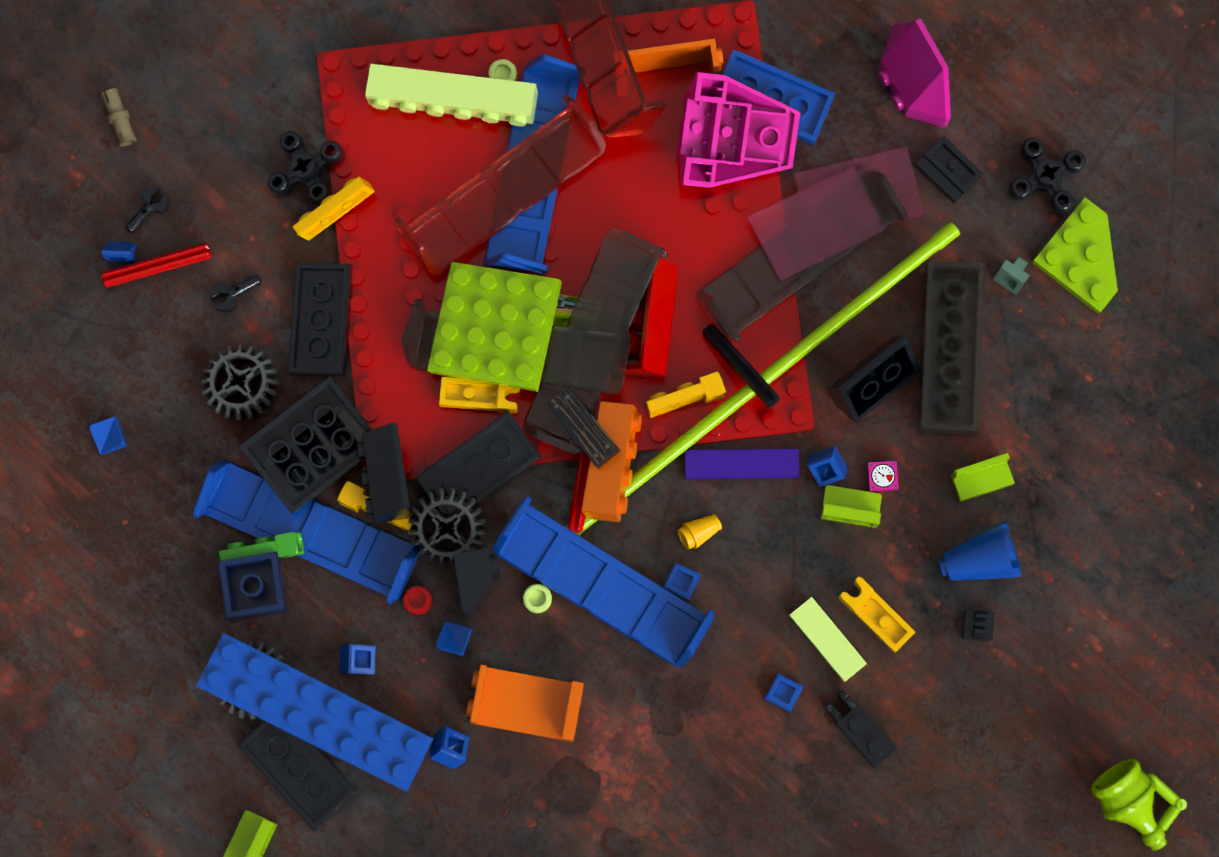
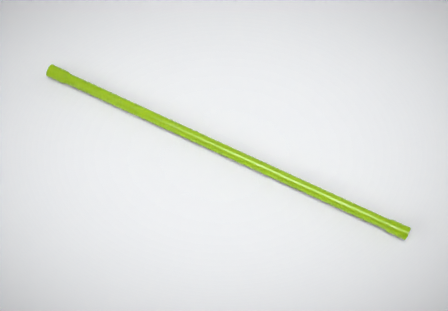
[565,221,960,536]

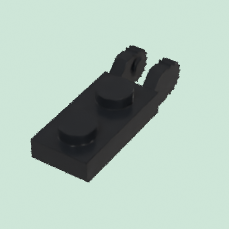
[823,689,897,768]

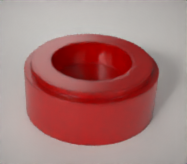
[403,586,432,615]

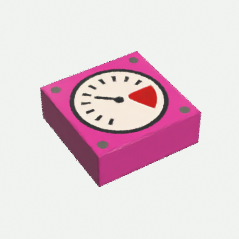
[867,461,899,492]

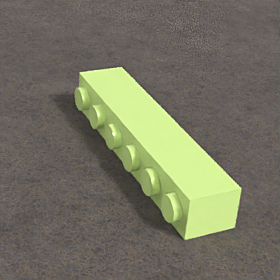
[365,64,538,126]

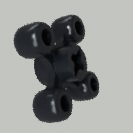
[268,131,344,206]
[1008,137,1086,214]

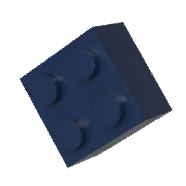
[218,552,288,622]

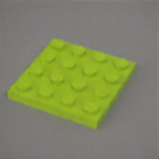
[427,262,562,392]

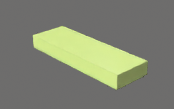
[789,597,867,682]

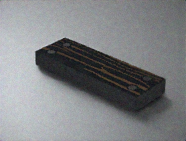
[546,386,621,469]

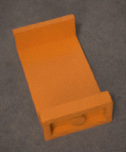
[614,39,723,97]
[466,665,584,742]

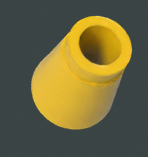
[677,514,722,550]

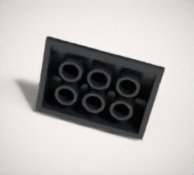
[239,376,372,514]

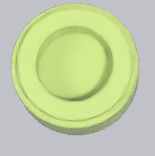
[489,59,517,81]
[523,584,552,614]

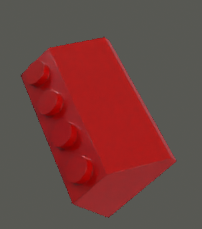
[602,257,679,377]

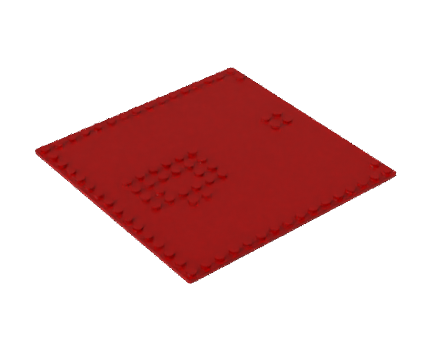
[317,1,814,481]

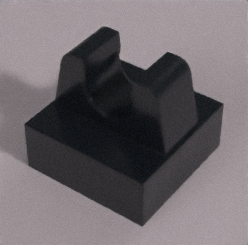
[962,609,995,642]

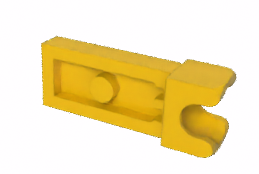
[646,372,726,418]
[439,377,520,414]
[337,481,416,533]
[838,577,915,653]

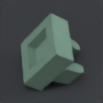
[993,257,1030,295]

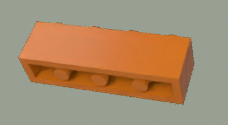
[582,401,642,522]

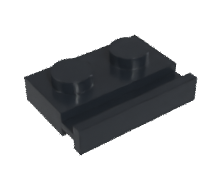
[914,135,983,204]

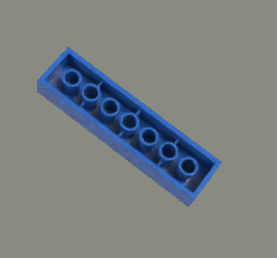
[196,633,433,792]

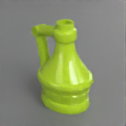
[1091,758,1187,851]

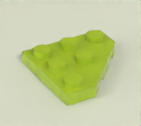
[1032,197,1118,315]

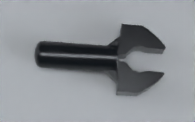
[125,187,169,233]
[209,275,261,312]

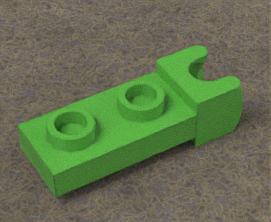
[219,532,304,561]

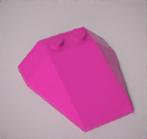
[878,18,951,128]
[677,72,800,188]

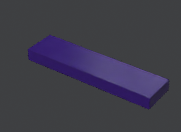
[685,449,799,480]

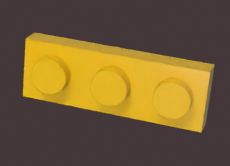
[293,177,375,241]

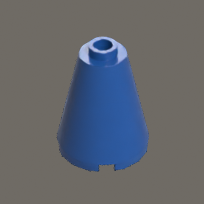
[939,521,1022,581]

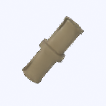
[100,88,137,146]

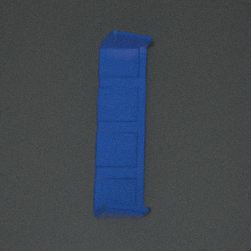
[484,54,587,276]
[193,460,420,604]
[492,496,715,667]

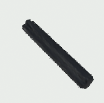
[702,324,780,407]

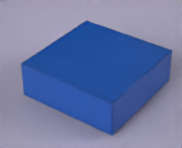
[663,562,701,601]
[765,673,804,712]

